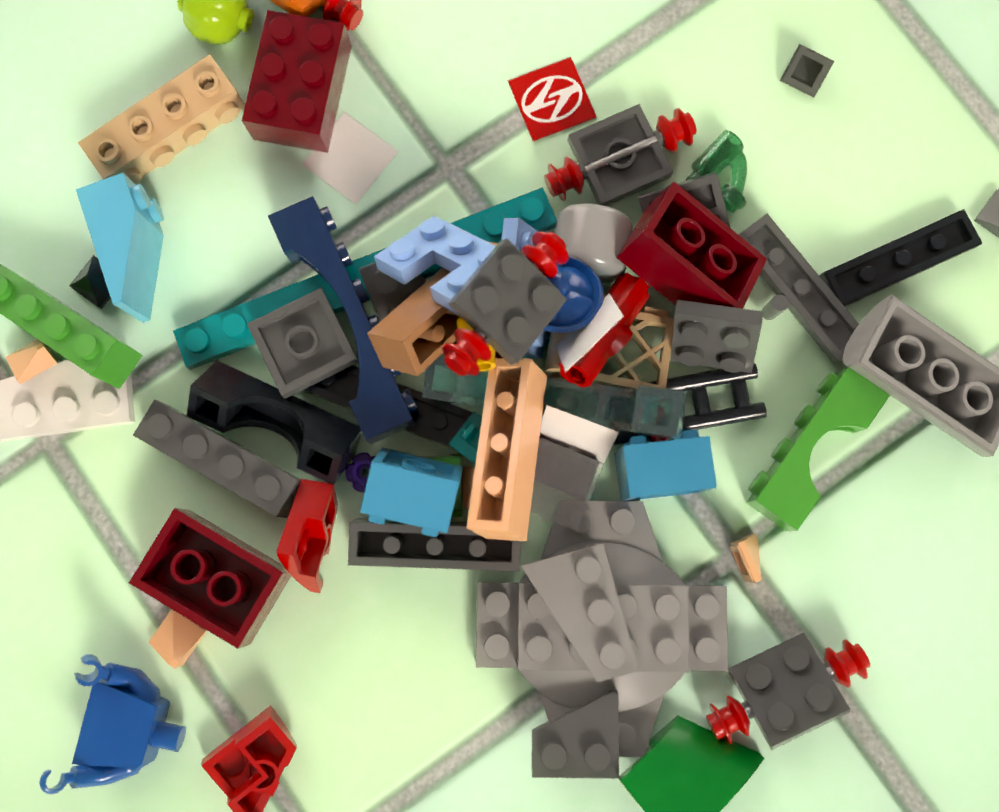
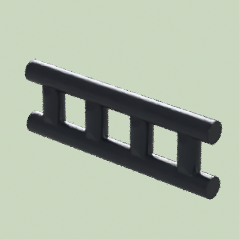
[596,363,767,445]

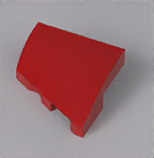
[276,478,338,593]
[201,705,297,812]

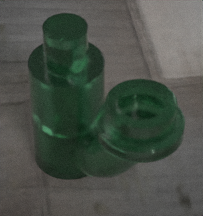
[685,130,747,213]

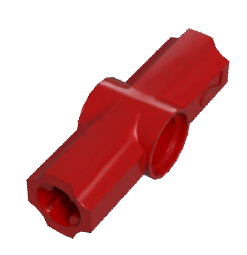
[558,273,650,388]

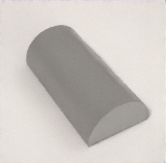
[843,295,999,457]

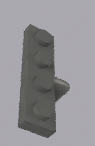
[739,213,859,364]

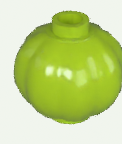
[177,0,254,45]

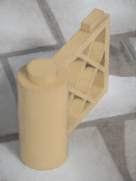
[544,306,674,398]

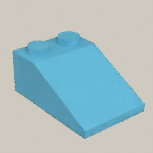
[76,173,164,323]

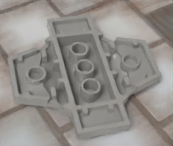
[476,500,728,757]

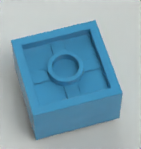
[614,429,717,501]
[360,447,463,537]

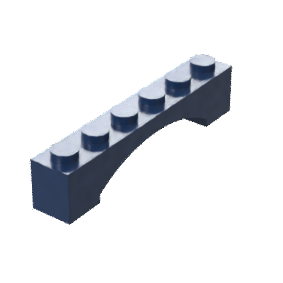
[268,196,418,445]

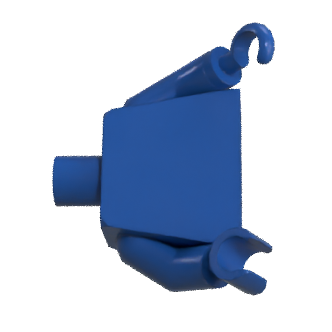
[39,654,186,795]

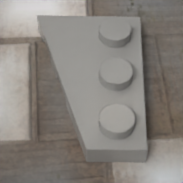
[520,543,639,683]

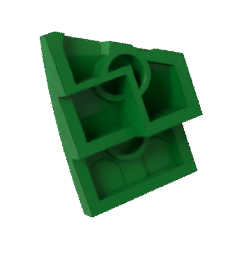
[619,715,765,812]

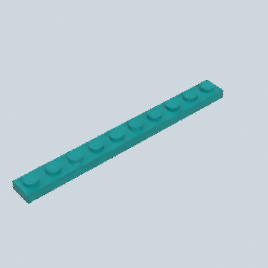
[173,187,557,370]

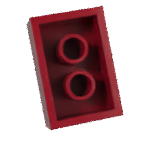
[241,10,352,153]
[616,182,767,309]
[129,508,291,649]

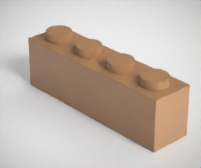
[367,242,498,377]

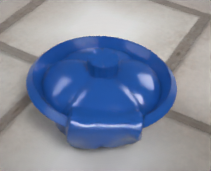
[544,257,604,333]

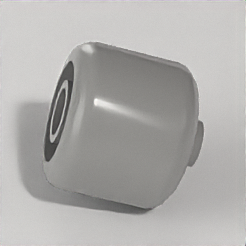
[555,203,633,284]

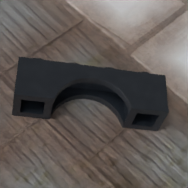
[186,360,362,485]

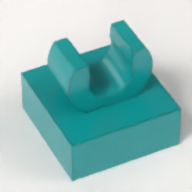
[449,411,482,465]

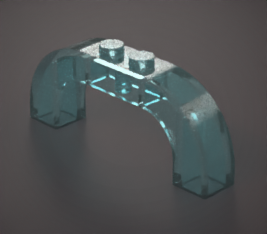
[422,357,687,439]

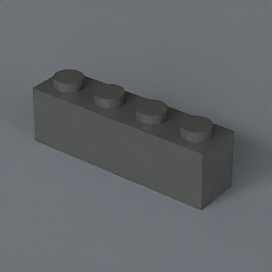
[133,399,301,518]
[348,518,521,571]

